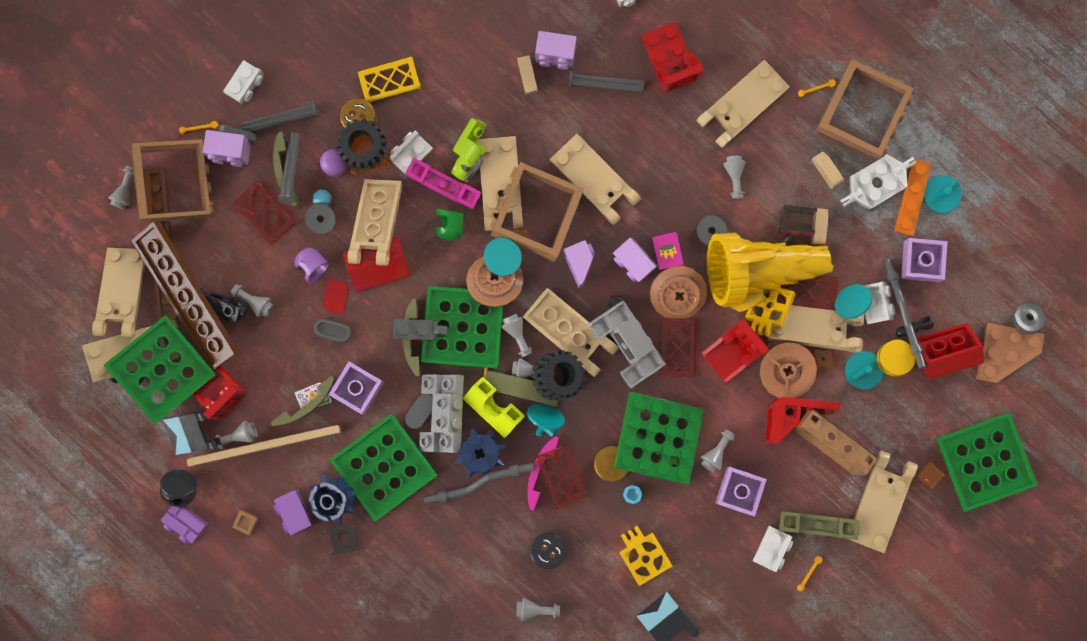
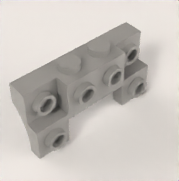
[588,300,666,388]
[419,374,464,453]

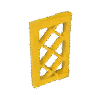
[358,57,421,103]

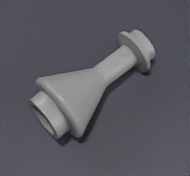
[723,156,746,199]
[108,166,134,210]
[230,284,273,318]
[502,314,532,357]
[512,358,555,379]
[215,421,257,450]
[701,429,735,472]
[516,598,560,621]

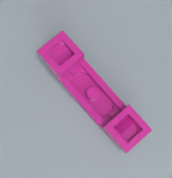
[405,157,481,209]
[528,436,559,511]

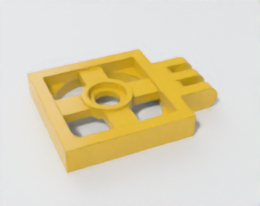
[745,288,795,337]
[619,526,672,586]

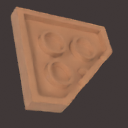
[976,323,1045,383]

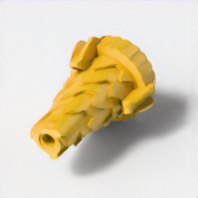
[707,233,834,312]

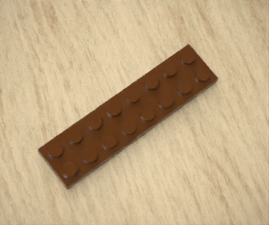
[131,220,239,371]

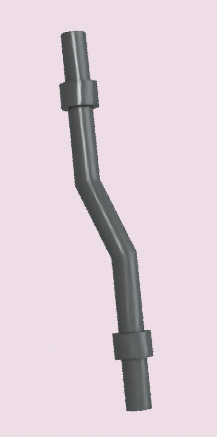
[884,259,927,369]
[424,463,535,505]

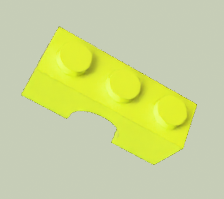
[463,377,525,438]

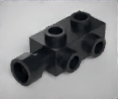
[200,288,248,323]

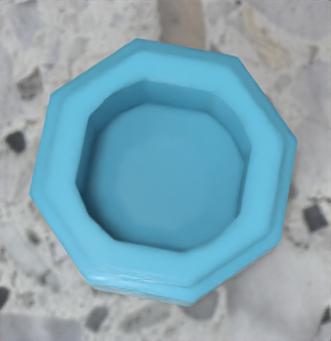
[313,189,332,205]
[623,485,642,504]

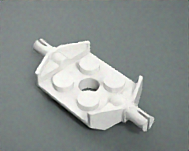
[840,154,917,209]

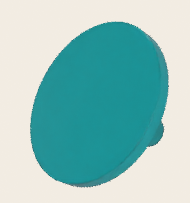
[923,175,962,213]
[484,237,522,276]
[835,284,872,319]
[845,351,883,390]
[527,403,565,438]

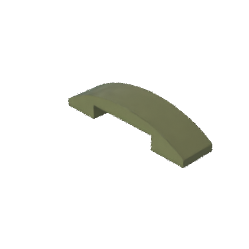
[273,132,300,209]
[402,299,421,377]
[485,370,558,407]
[271,375,336,426]
[779,511,860,540]

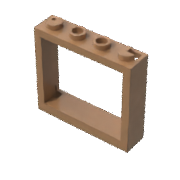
[816,59,914,160]
[131,139,213,223]
[490,162,584,261]
[792,410,878,475]

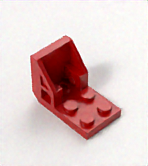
[641,22,704,93]
[701,319,769,383]
[193,365,248,421]
[765,397,841,444]

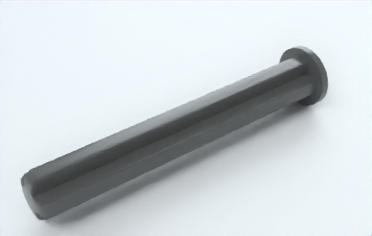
[569,72,645,92]
[242,102,318,132]
[278,132,300,204]

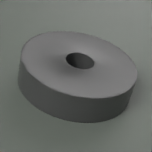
[305,202,337,234]
[696,215,727,246]
[1012,303,1045,334]

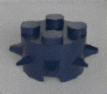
[455,428,506,478]
[308,474,356,525]

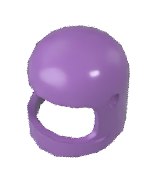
[320,149,349,178]
[294,248,329,285]

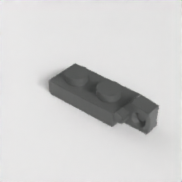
[393,319,447,340]

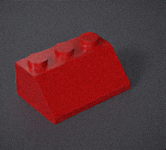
[343,237,411,292]
[917,323,984,380]

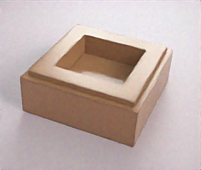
[232,510,259,536]

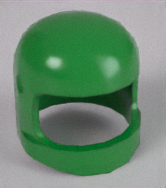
[436,209,464,241]

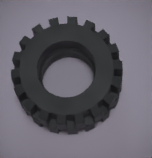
[336,119,388,171]
[532,350,585,400]

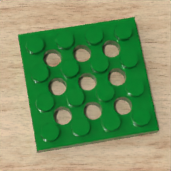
[421,286,503,369]
[104,315,216,425]
[614,392,704,485]
[936,412,1038,512]
[329,413,438,522]

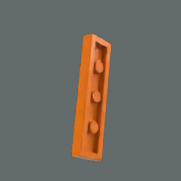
[893,159,932,237]

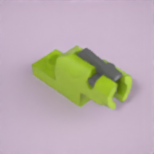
[451,118,487,182]

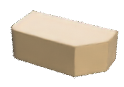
[517,55,538,95]
[811,152,844,190]
[810,208,829,246]

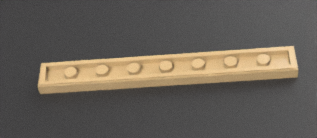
[187,425,342,467]

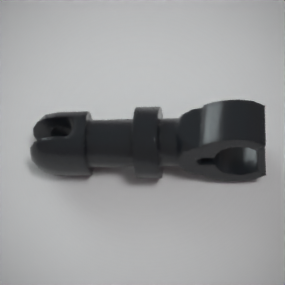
[896,316,934,337]

